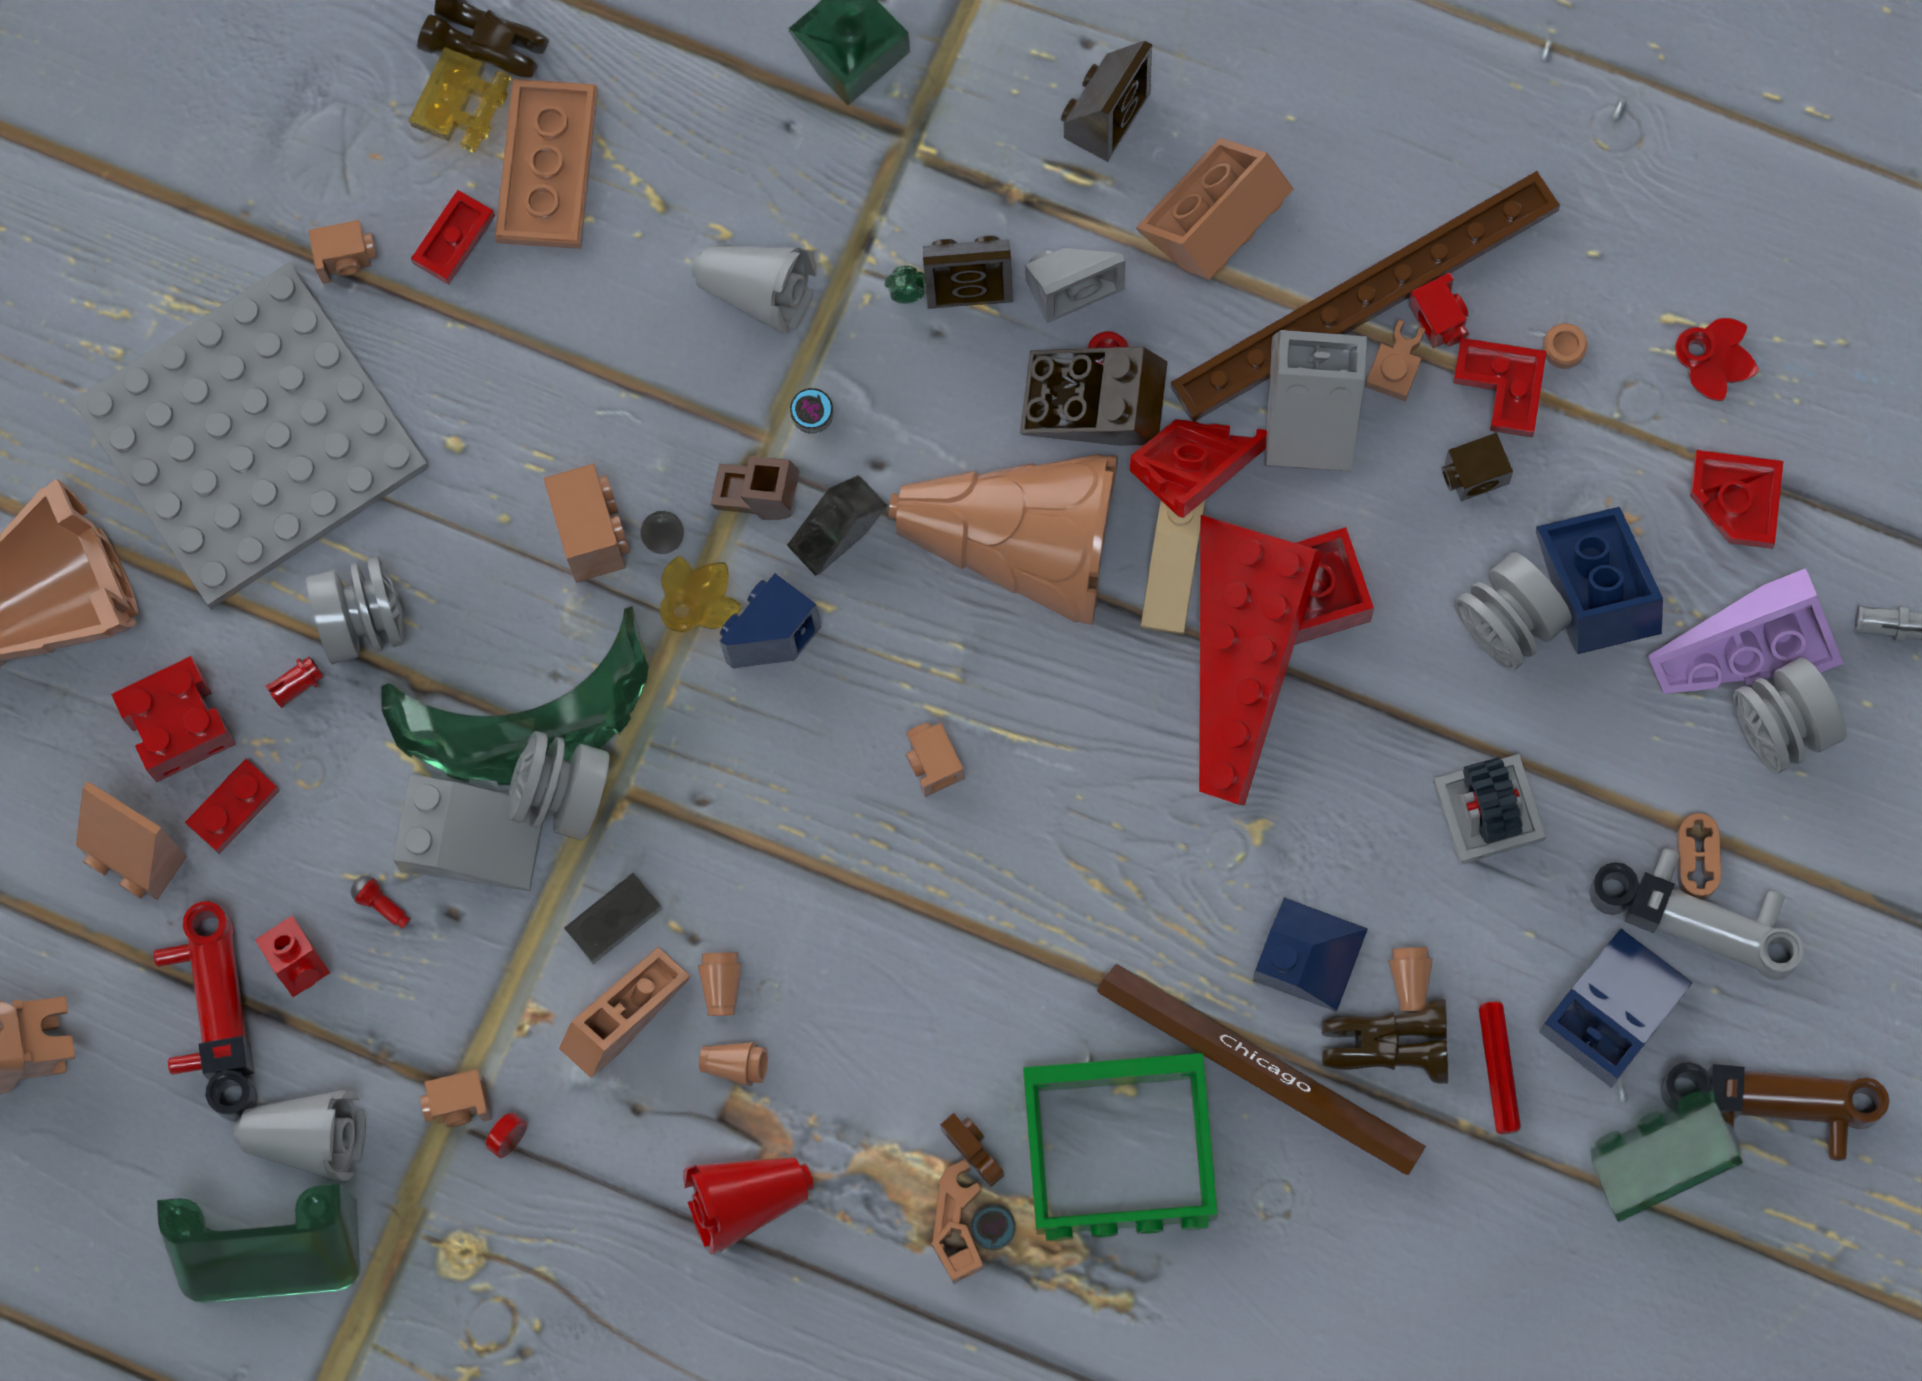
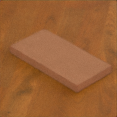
[495,79,598,249]

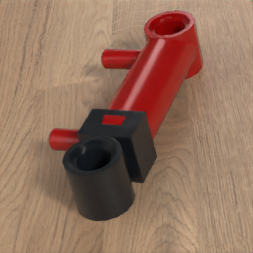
[153,901,258,1121]

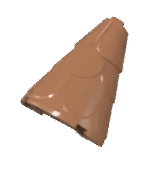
[888,454,1118,625]
[0,479,138,666]

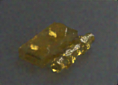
[409,47,511,152]

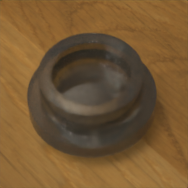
[640,511,684,554]

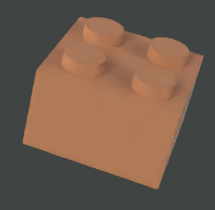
[543,463,630,583]

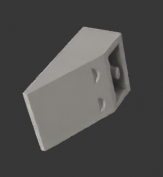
[1265,330,1367,471]

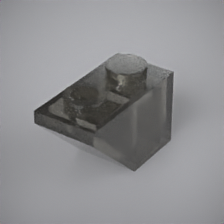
[787,475,888,576]

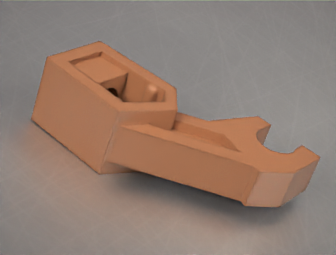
[932,1159,984,1284]

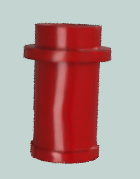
[265,656,324,708]

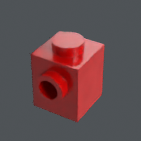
[255,915,330,997]

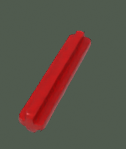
[1479,1001,1521,1135]

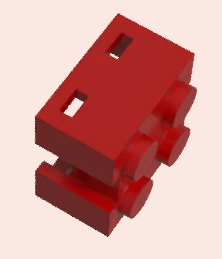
[111,656,236,783]

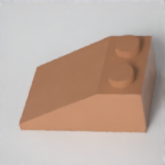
[76,781,187,900]

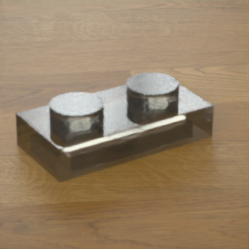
[564,872,662,964]

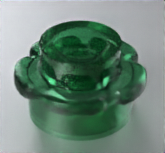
[885,265,925,304]

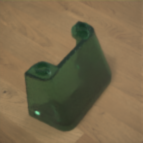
[157,1184,360,1303]

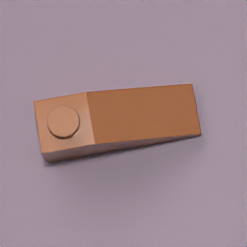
[559,947,690,1078]

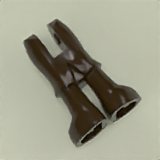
[417,0,550,78]
[1321,1000,1448,1084]

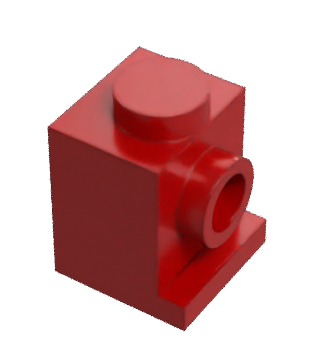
[1409,272,1469,349]

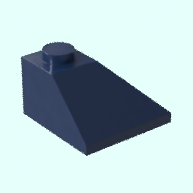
[1253,897,1368,1012]

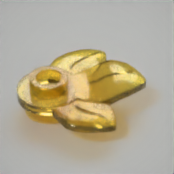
[659,556,742,633]

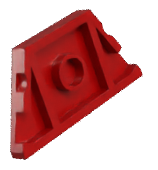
[1129,419,1267,518]

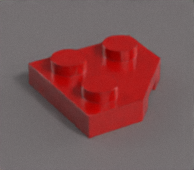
[1690,450,1784,549]

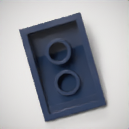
[1536,507,1663,654]

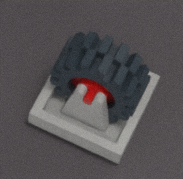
[1433,754,1546,865]

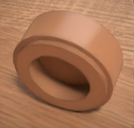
[1543,323,1587,369]

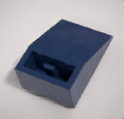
[1539,928,1693,1088]

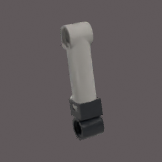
[1589,848,1804,980]

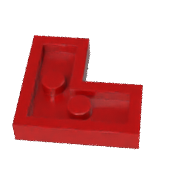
[1453,338,1547,438]

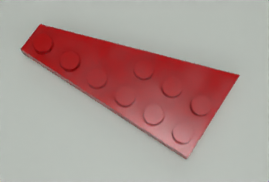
[1199,514,1323,806]

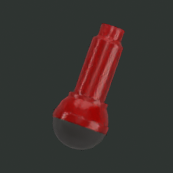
[350,876,411,929]

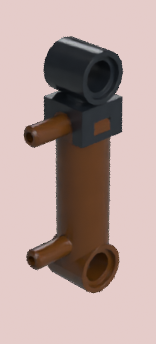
[1661,1062,1889,1161]

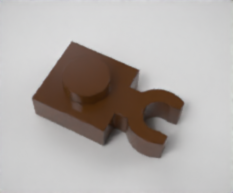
[940,1113,1005,1187]

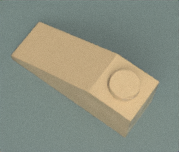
[1141,500,1205,635]

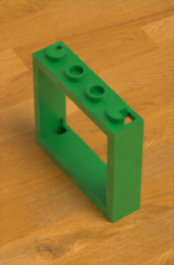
[1023,1053,1218,1241]

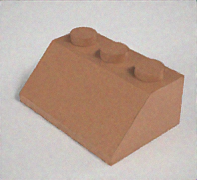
[1136,138,1294,280]

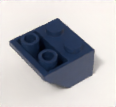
[719,573,821,668]

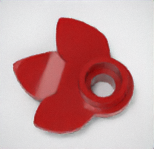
[1675,318,1759,401]

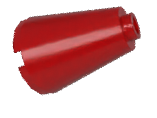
[683,1157,814,1255]

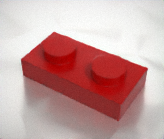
[411,189,495,285]
[185,758,280,854]

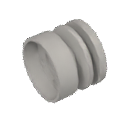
[1454,552,1572,671]
[306,556,404,665]
[1733,657,1847,774]
[508,731,609,841]

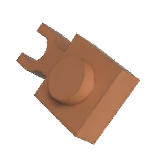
[1365,319,1425,402]

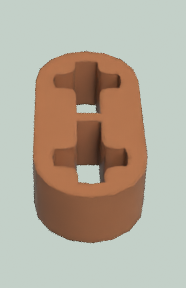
[1677,813,1721,900]

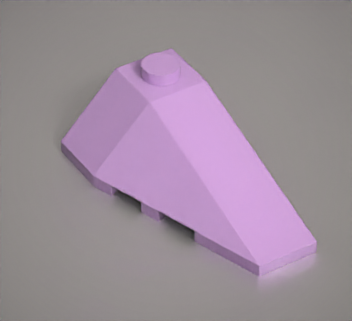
[1648,568,1844,694]

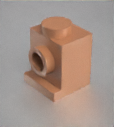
[309,220,377,284]
[905,723,965,797]
[420,1069,492,1127]

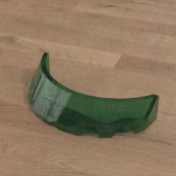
[381,606,649,786]

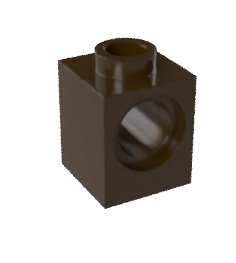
[1442,432,1513,502]

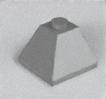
[1025,248,1125,323]

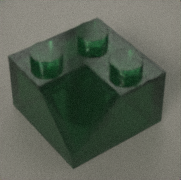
[788,0,911,106]

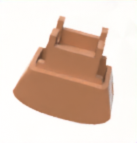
[0,996,75,1094]

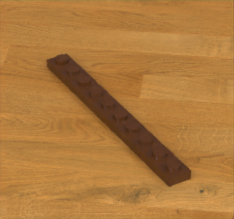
[1171,171,1560,421]

